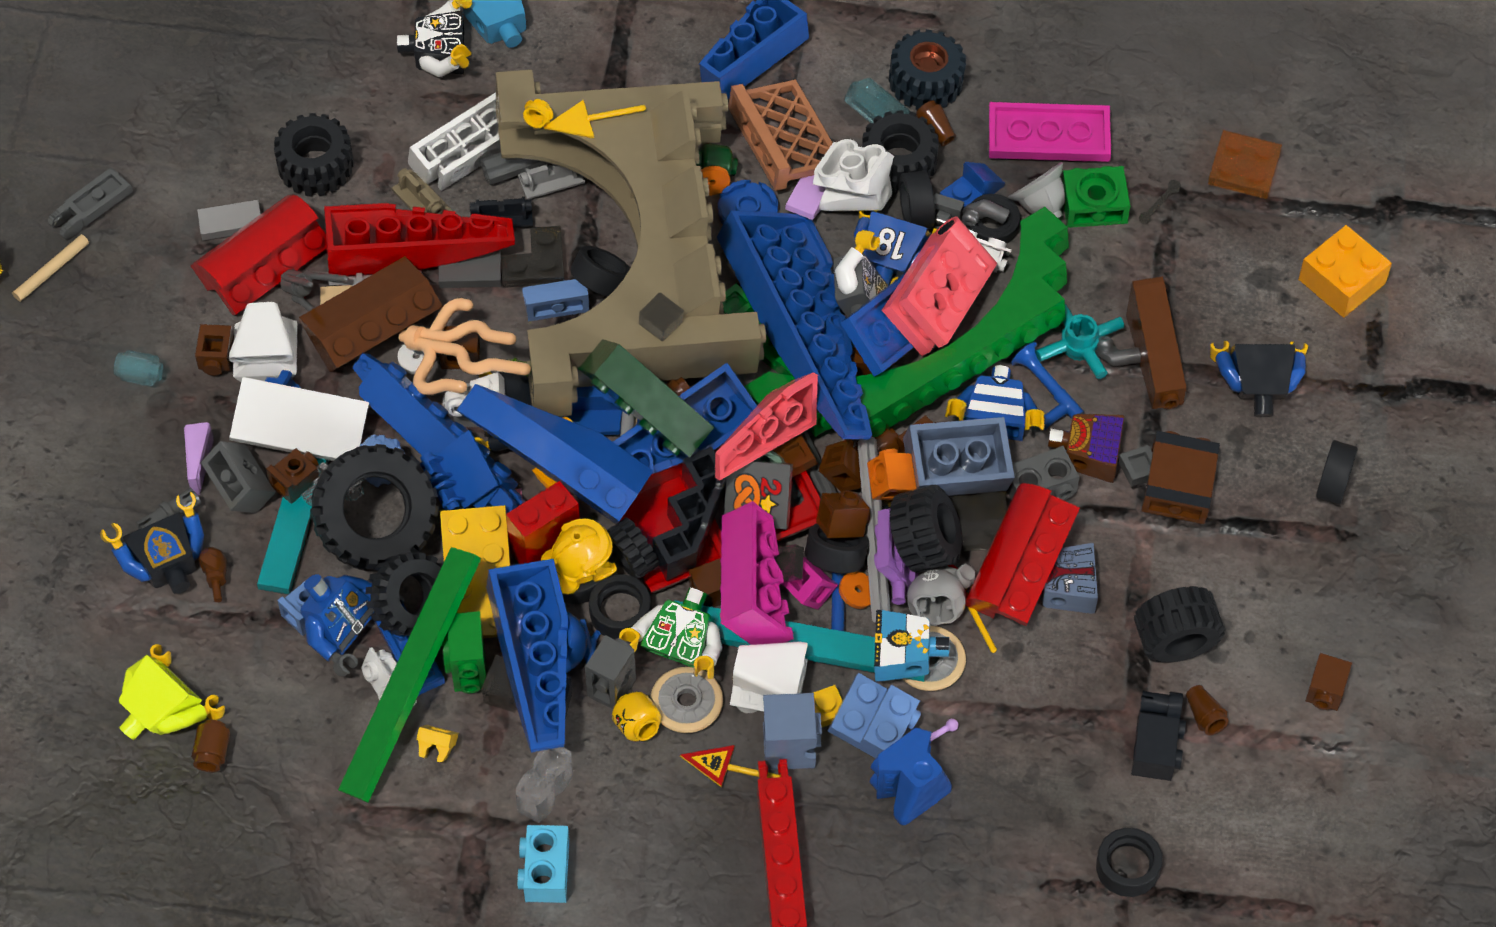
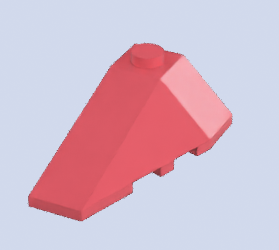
[715,372,818,481]

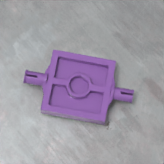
[874,508,918,605]

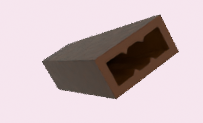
[1126,276,1186,409]

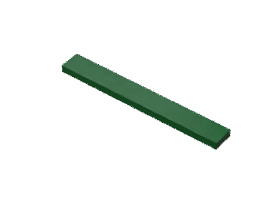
[338,547,481,803]

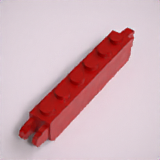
[757,759,807,927]

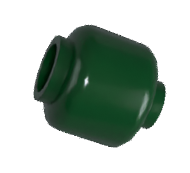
[696,143,738,182]

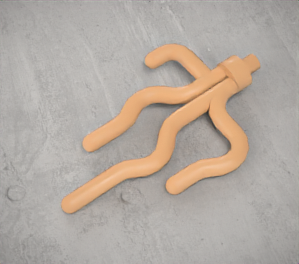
[399,298,531,395]

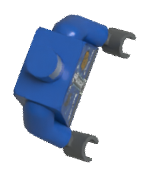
[300,574,405,676]

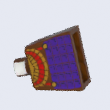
[1048,414,1125,483]

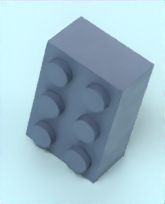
[903,417,1015,496]

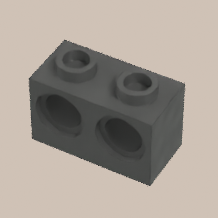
[1007,446,1079,500]

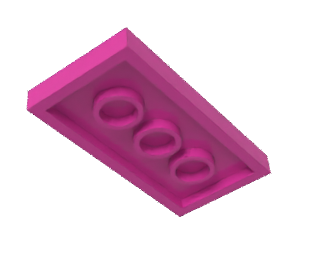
[989,102,1111,162]

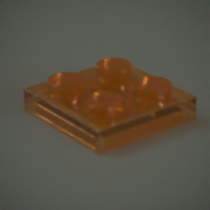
[1208,130,1282,199]

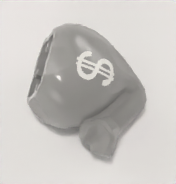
[907,563,976,626]

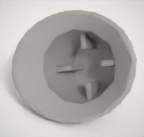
[1008,162,1065,218]

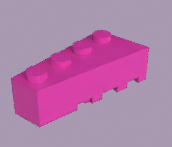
[720,501,794,645]

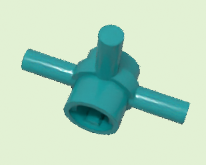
[1035,303,1125,379]

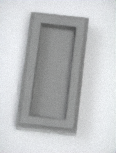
[197,200,261,241]

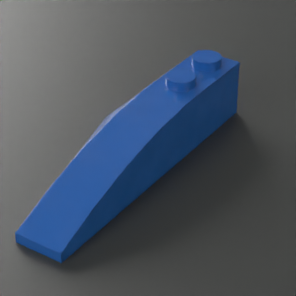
[613,363,757,475]
[456,384,653,524]
[486,559,568,753]

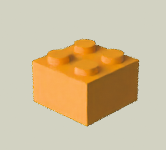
[1298,225,1392,318]

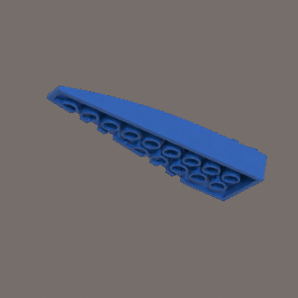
[717,210,872,440]

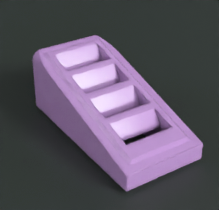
[184,422,213,495]

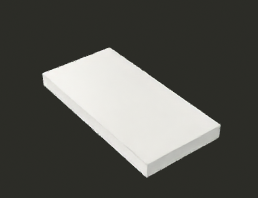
[229,377,369,461]

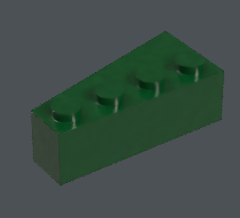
[578,339,714,457]

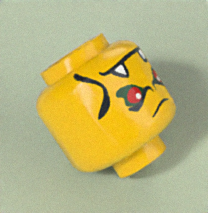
[612,692,661,741]

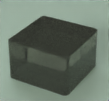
[639,293,684,341]

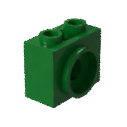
[1062,166,1130,228]
[442,611,488,693]

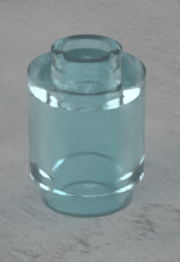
[114,350,163,386]

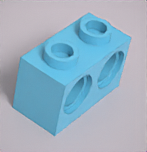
[517,825,569,903]

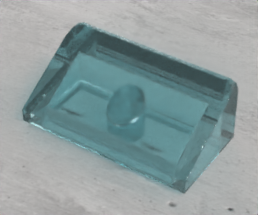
[844,78,910,123]

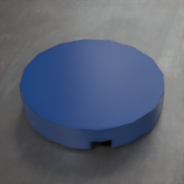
[718,180,778,224]

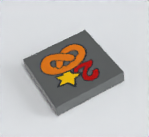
[724,461,793,529]

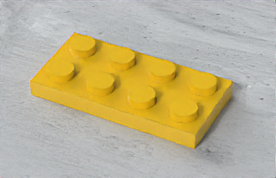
[440,505,510,638]

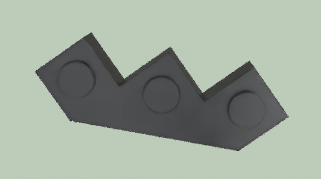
[652,447,726,581]

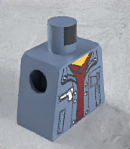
[1041,543,1098,614]

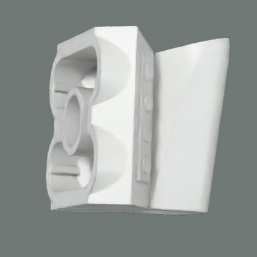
[813,139,894,211]
[229,302,298,382]
[730,641,808,713]

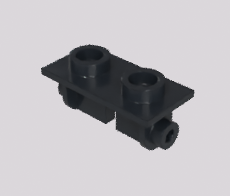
[470,196,533,228]

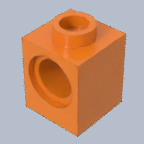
[867,449,917,500]

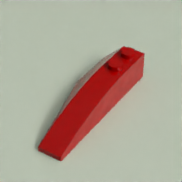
[324,203,515,276]

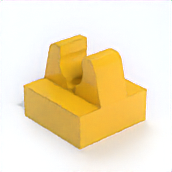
[416,725,459,762]

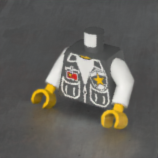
[833,230,899,317]

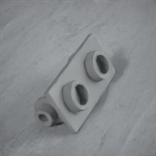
[518,164,585,199]

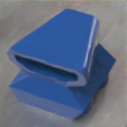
[869,728,952,825]

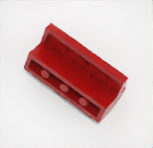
[190,194,327,315]
[965,483,1080,626]

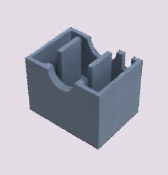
[763,693,822,770]

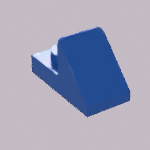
[940,162,1005,208]

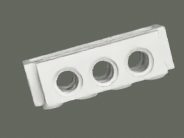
[408,92,501,191]

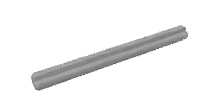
[858,437,891,623]

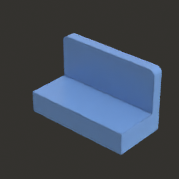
[522,279,589,322]

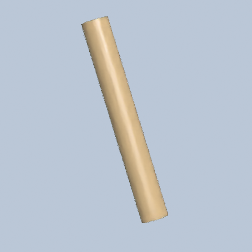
[12,234,89,302]

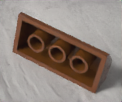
[298,256,443,372]

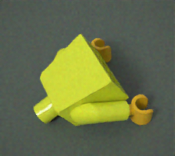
[119,644,225,740]

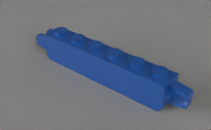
[352,353,525,514]

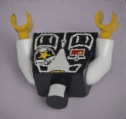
[397,0,472,77]

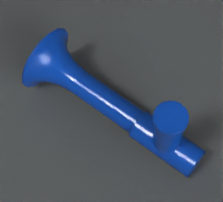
[1011,342,1084,430]

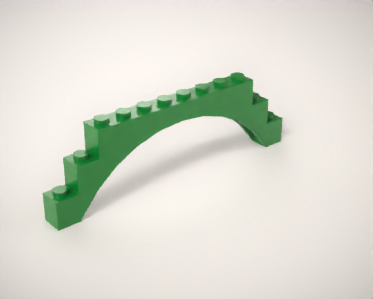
[744,207,1069,437]

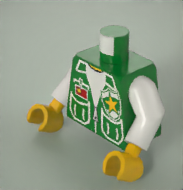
[619,587,722,679]

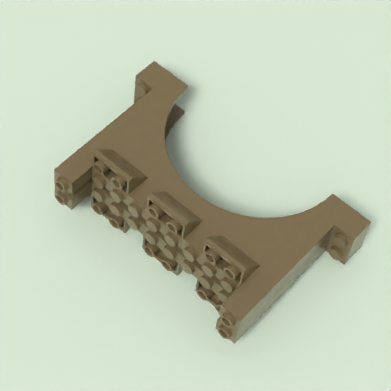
[496,70,766,416]

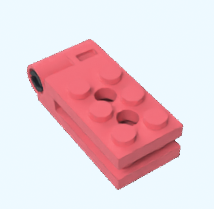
[881,216,997,356]

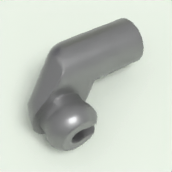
[962,199,1009,226]

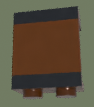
[1141,431,1220,524]

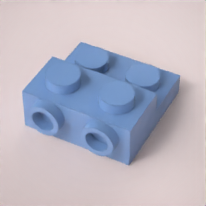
[827,673,921,758]

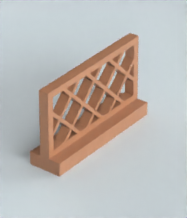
[728,80,832,191]

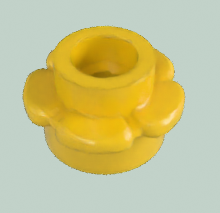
[523,99,553,128]

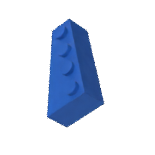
[699,0,809,99]

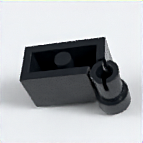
[1131,690,1186,781]

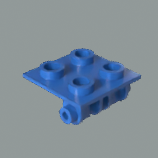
[420,430,499,510]

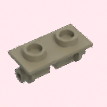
[391,168,452,214]

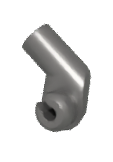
[1095,336,1141,366]

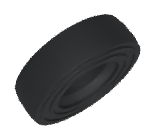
[965,194,1021,243]

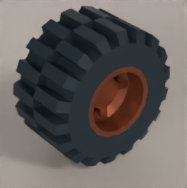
[889,29,966,110]

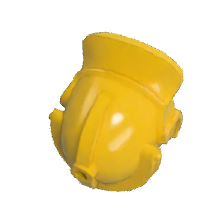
[541,518,617,595]

